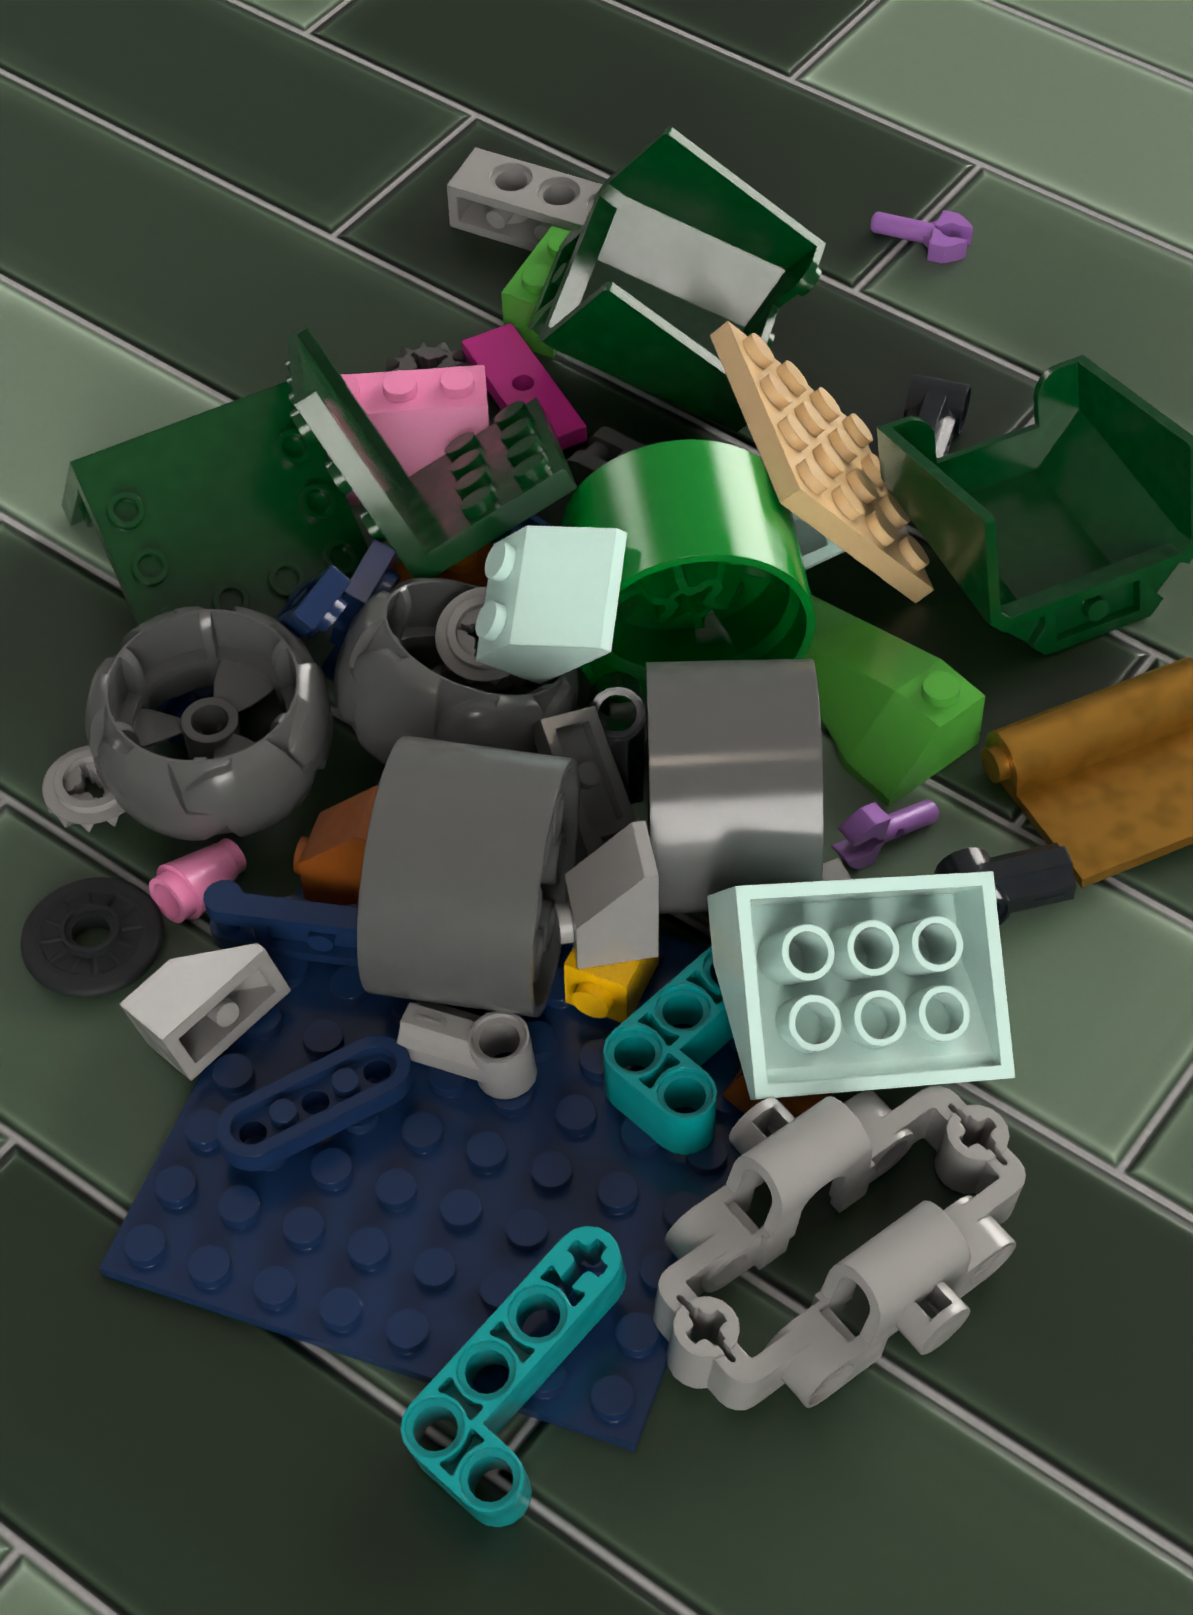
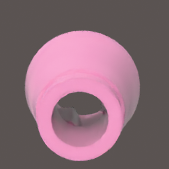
[149,838,247,923]

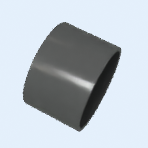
[646,659,824,914]
[357,736,580,1018]

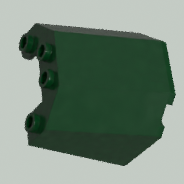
[528,127,826,432]
[876,355,1193,655]

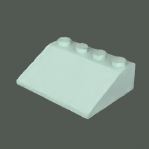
[707,871,1015,1100]

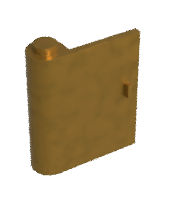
[981,657,1193,888]

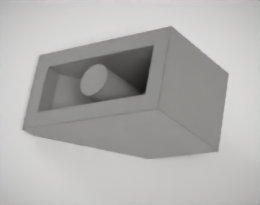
[554,820,659,969]
[119,943,291,1081]

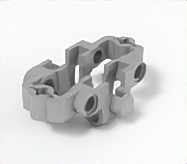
[653,1086,1026,1410]

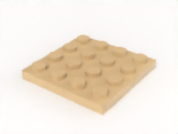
[710,321,934,604]

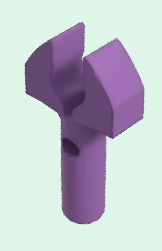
[870,210,973,263]
[832,799,939,869]

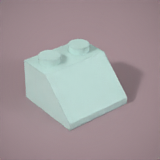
[475,525,627,684]

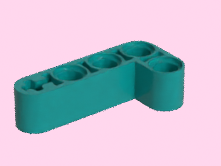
[603,945,733,1155]
[400,1226,627,1527]

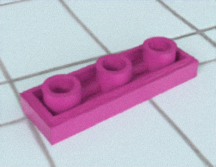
[462,323,587,450]

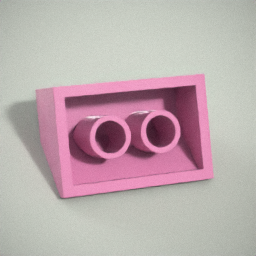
[327,365,489,505]

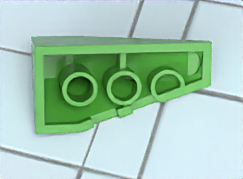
[803,595,985,807]

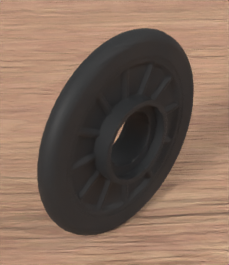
[20,877,164,998]

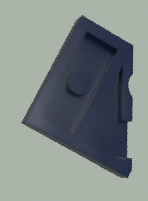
[321,539,402,682]

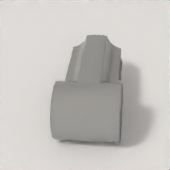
[396,1000,537,1100]

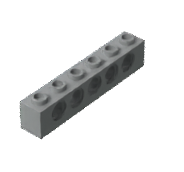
[447,147,603,251]

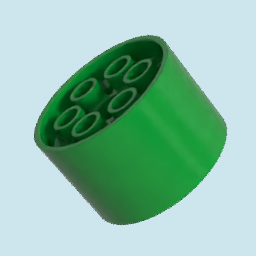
[560,439,816,703]

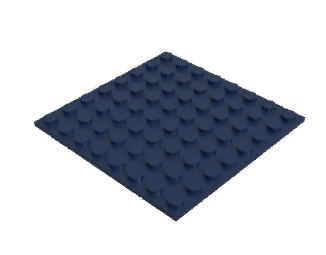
[99,883,744,1451]

